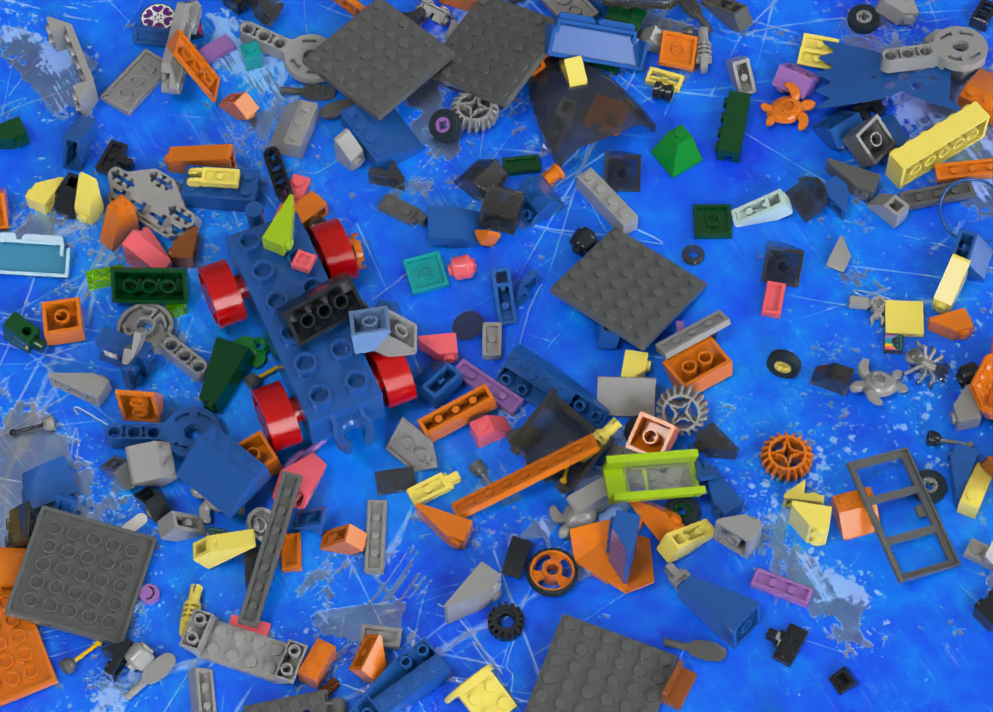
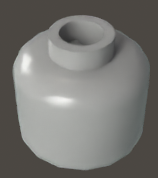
[124,641,154,672]

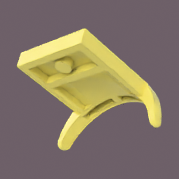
[444,663,517,712]

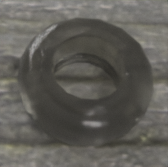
[682,244,705,266]

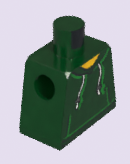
[3,311,47,354]

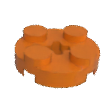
[348,232,366,270]

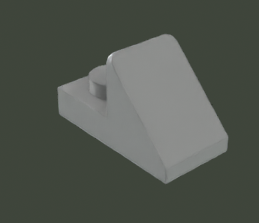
[963,538,993,571]

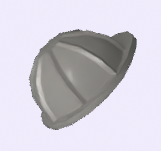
[246,507,271,542]

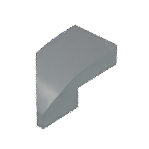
[826,236,851,274]

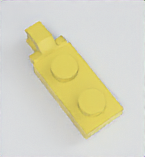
[406,471,461,508]

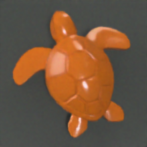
[760,82,816,131]

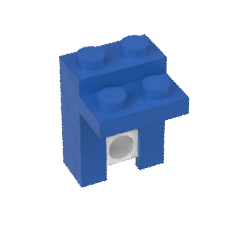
[95,326,157,391]

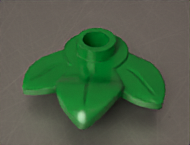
[234,336,269,368]

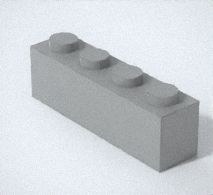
[576,168,638,235]

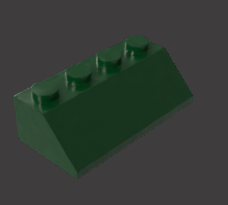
[110,267,191,304]

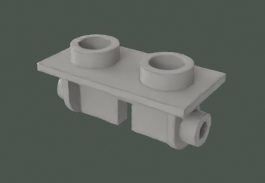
[416,0,453,26]

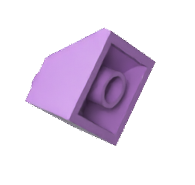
[771,62,821,100]

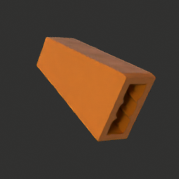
[164,144,237,174]

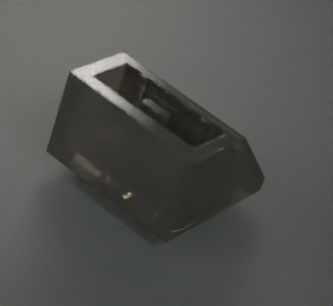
[478,183,525,235]

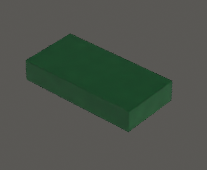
[502,154,541,177]

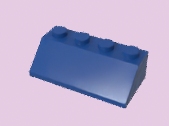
[606,510,641,584]

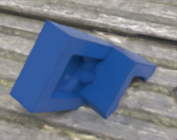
[515,268,539,308]

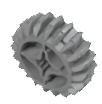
[451,92,499,134]
[656,384,709,436]

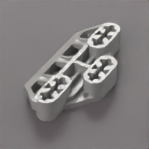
[161,0,202,95]
[107,167,202,240]

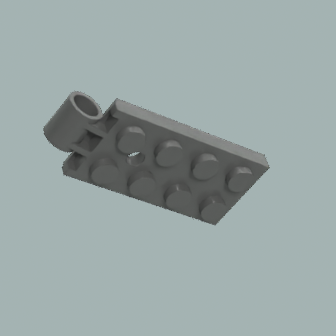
[243,689,347,712]

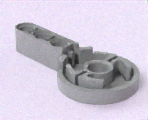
[240,21,327,84]
[880,26,988,73]
[117,303,208,383]

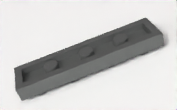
[898,181,976,210]

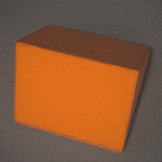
[475,229,501,247]

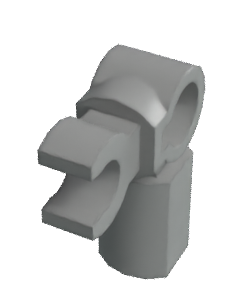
[848,295,885,327]

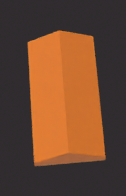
[167,29,220,103]

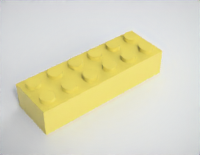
[885,101,990,189]

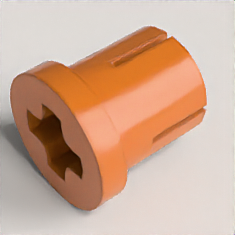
[540,163,565,186]

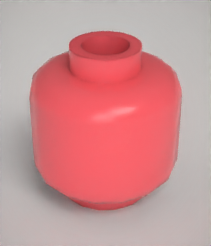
[448,254,477,281]

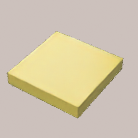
[884,300,924,337]

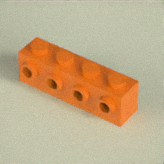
[417,383,497,442]

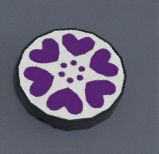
[141,3,175,28]

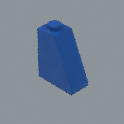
[63,115,97,171]

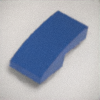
[881,114,909,149]

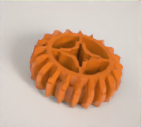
[760,431,814,483]

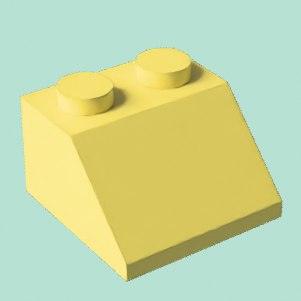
[788,501,832,546]

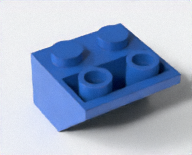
[507,175,563,228]
[950,229,993,281]
[414,360,463,409]

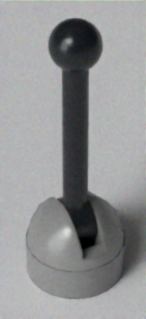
[9,415,57,437]

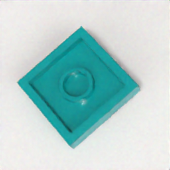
[403,251,449,296]

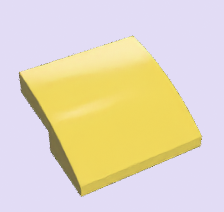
[797,33,839,70]

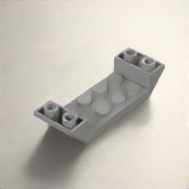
[45,16,99,117]
[179,608,308,684]

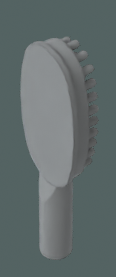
[123,653,176,701]

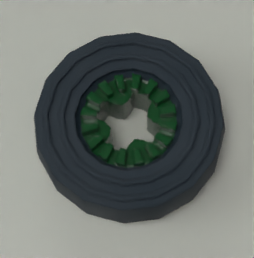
[665,497,700,526]

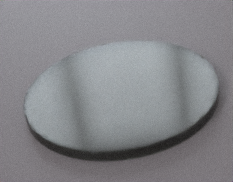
[452,311,483,340]

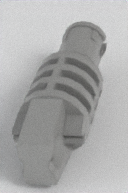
[696,27,712,74]

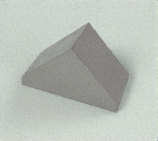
[637,25,662,54]

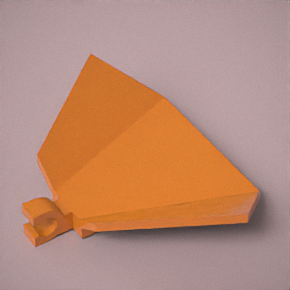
[569,518,654,594]

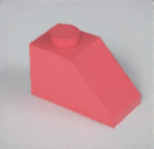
[418,333,458,364]
[469,415,512,449]

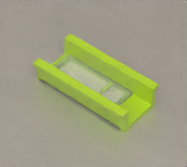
[602,449,706,505]

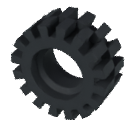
[488,602,524,642]

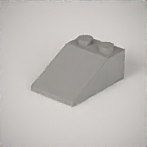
[444,561,502,624]

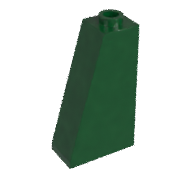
[199,337,255,414]

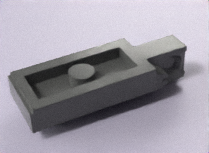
[377,193,428,227]

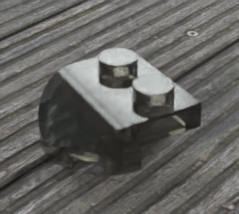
[785,176,828,222]

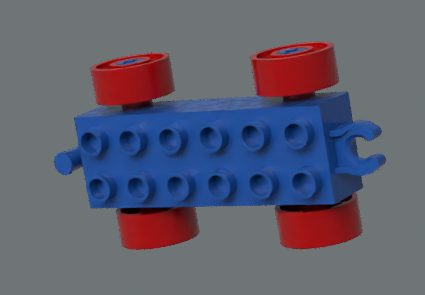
[197,202,417,455]

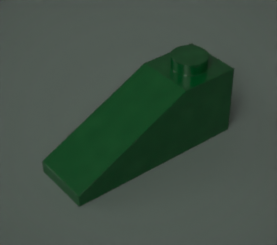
[0,116,30,149]

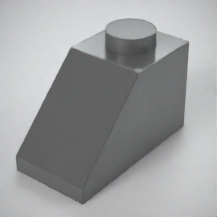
[99,455,136,490]

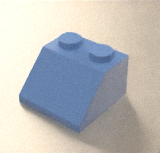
[349,305,391,354]

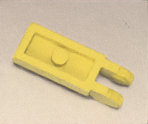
[187,167,240,189]

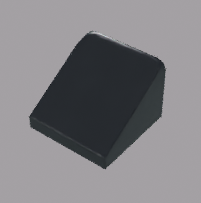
[828,666,860,695]

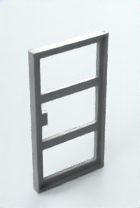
[846,447,961,584]

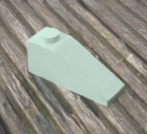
[731,189,793,227]

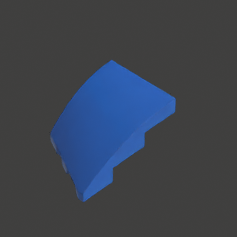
[20,455,80,515]

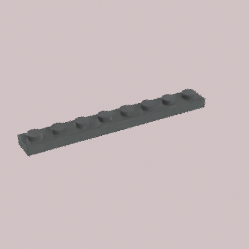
[238,471,303,629]

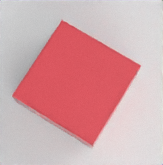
[291,249,317,274]

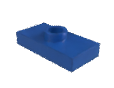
[133,24,170,47]

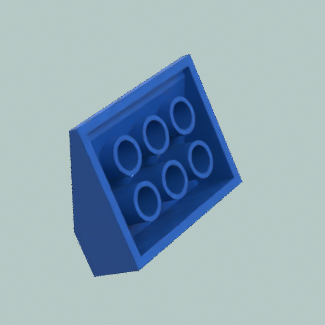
[339,104,425,175]
[176,423,272,519]

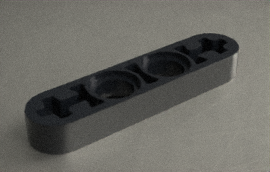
[263,146,294,203]

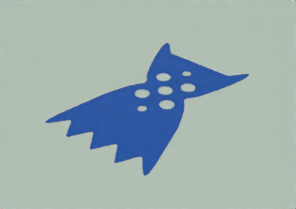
[815,41,964,110]

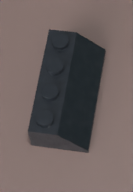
[275,272,366,347]

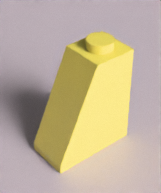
[931,254,971,313]

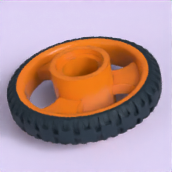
[526,548,578,597]

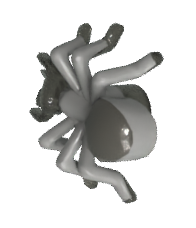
[902,340,951,390]

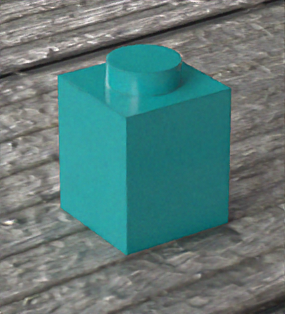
[240,40,264,71]

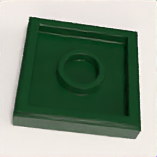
[693,204,732,239]

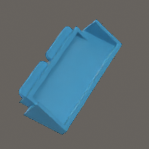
[0,232,74,279]

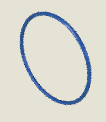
[938,178,993,244]

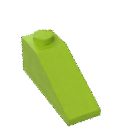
[262,194,295,256]

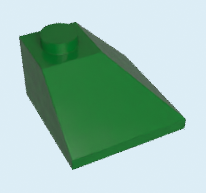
[651,124,702,179]

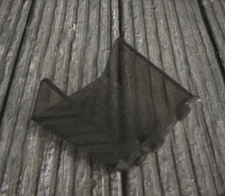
[508,388,615,494]

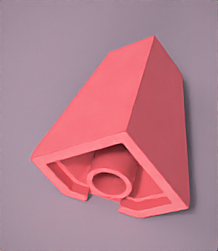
[122,227,173,268]
[272,452,327,509]

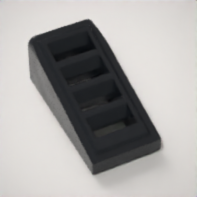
[969,0,993,32]

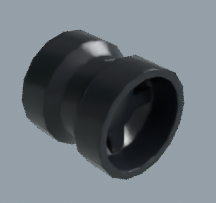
[652,81,674,103]

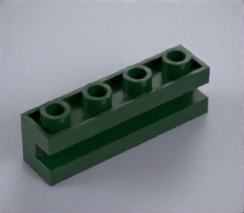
[714,91,751,163]

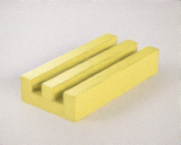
[645,66,685,94]

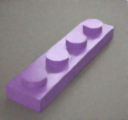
[455,358,524,416]

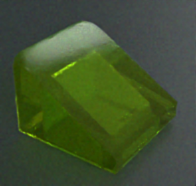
[164,304,189,319]

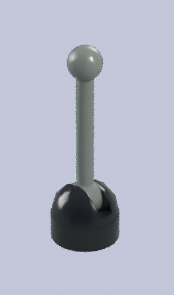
[926,430,974,448]

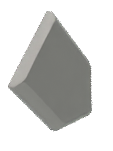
[385,417,438,472]

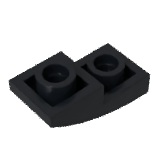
[501,536,532,579]

